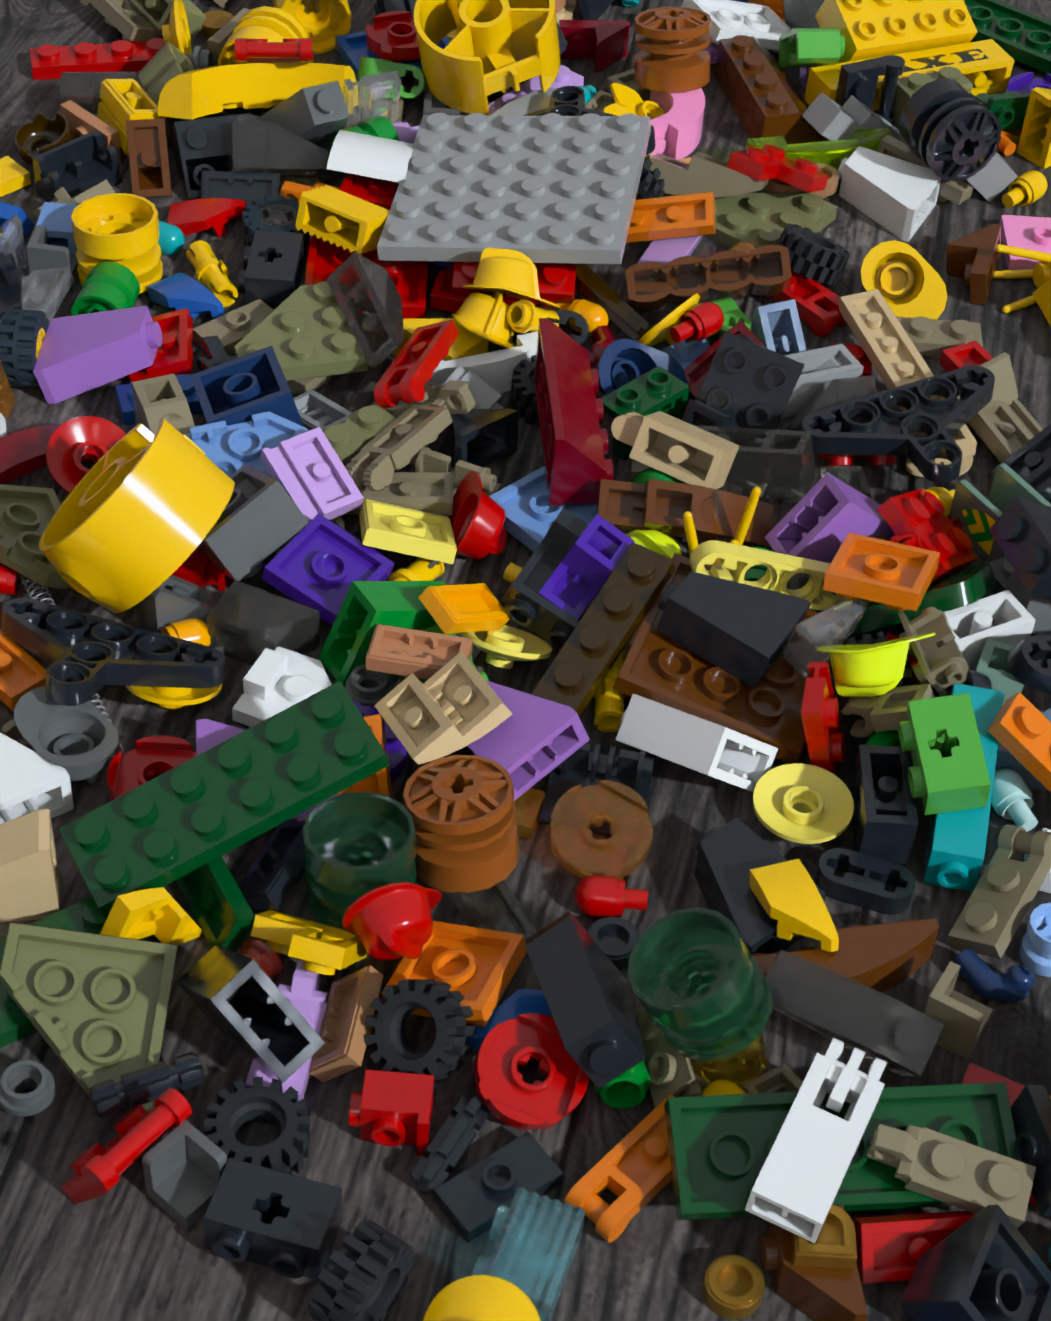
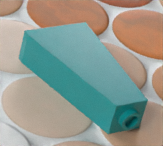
[923,683,1004,892]

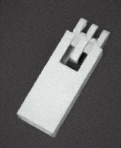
[745,1038,887,1244]

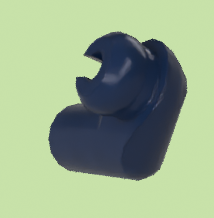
[953,948,1035,1003]

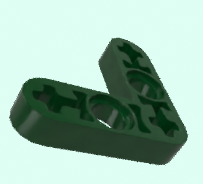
[842,563,997,635]

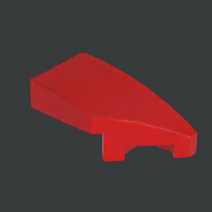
[167,198,247,238]

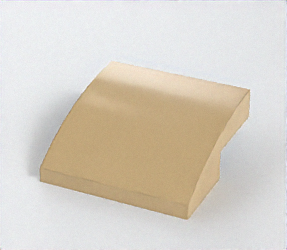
[374,652,512,765]

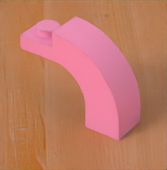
[649,88,705,160]

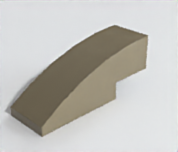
[650,151,769,198]

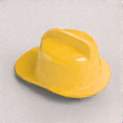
[860,240,947,320]
[462,248,561,309]
[452,291,516,349]

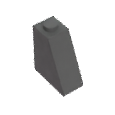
[252,81,350,163]

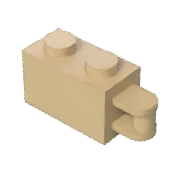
[611,411,739,489]

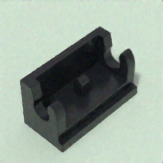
[32,130,122,202]

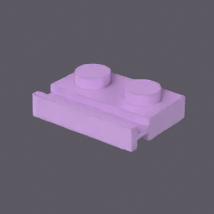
[260,426,364,529]

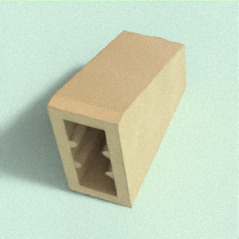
[0,809,60,923]

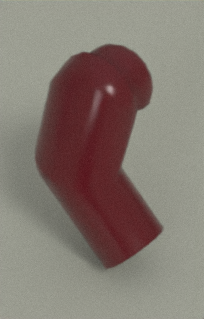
[588,325,616,369]

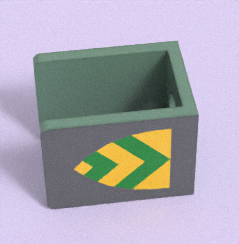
[948,463,1051,562]

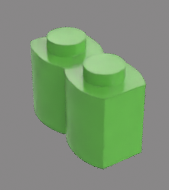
[779,28,845,68]

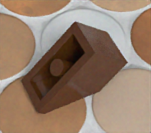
[759,1205,868,1321]

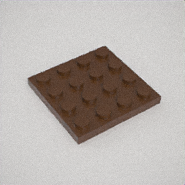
[613,553,847,764]

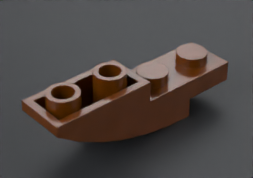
[596,479,774,550]
[728,918,940,1019]

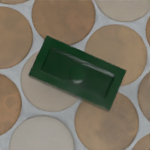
[176,856,255,952]

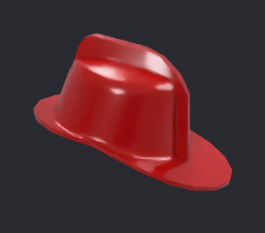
[448,471,507,559]
[342,882,442,961]

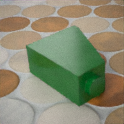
[319,581,446,687]

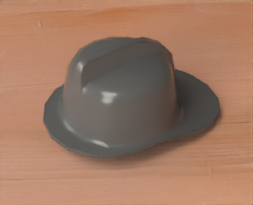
[14,686,119,786]

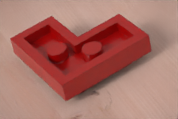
[727,144,829,193]

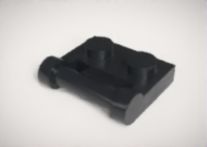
[835,55,905,124]

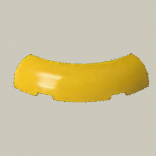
[157,62,358,120]

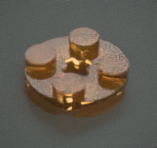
[550,780,653,880]

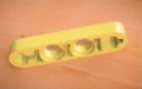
[689,540,862,613]

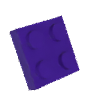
[262,513,394,626]

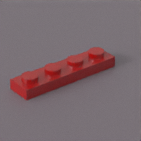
[30,38,164,80]

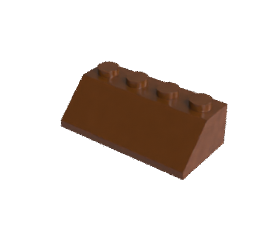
[715,35,830,152]

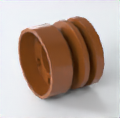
[634,6,711,93]
[403,755,520,893]

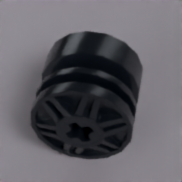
[899,79,1001,181]

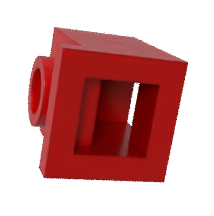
[349,1069,434,1156]

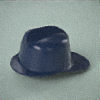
[593,338,687,396]

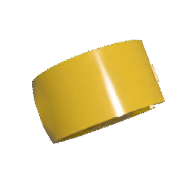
[414,0,560,115]
[39,418,235,613]

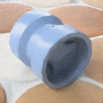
[1019,903,1051,977]

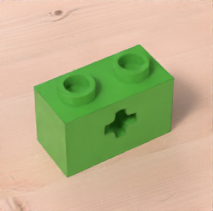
[898,693,991,815]

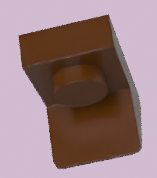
[126,118,172,198]
[946,224,1001,305]

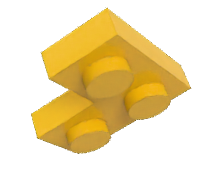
[251,910,367,975]

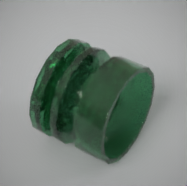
[303,791,417,930]
[628,907,772,1062]

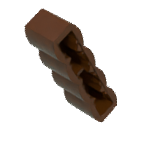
[625,245,792,312]

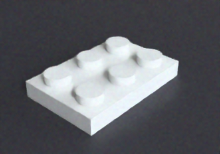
[681,0,791,54]

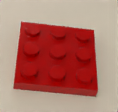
[304,235,429,320]

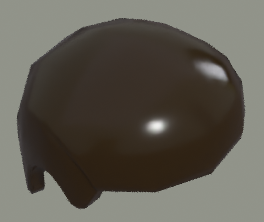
[13,112,73,165]

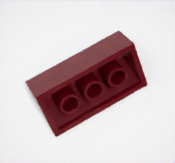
[534,318,613,505]

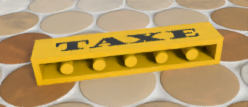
[804,39,1014,110]

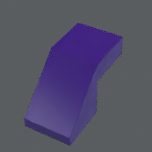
[538,514,635,620]

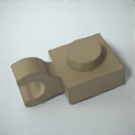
[842,683,935,738]

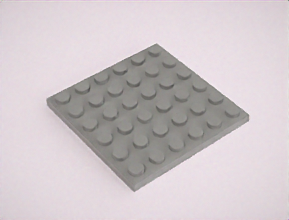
[377,113,651,264]

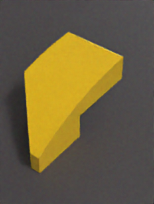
[749,859,839,952]
[100,887,203,945]

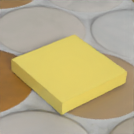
[359,499,457,564]

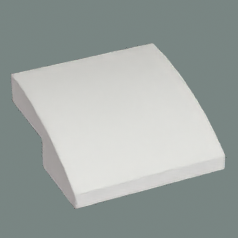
[326,130,413,183]

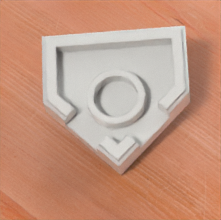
[232,646,332,727]

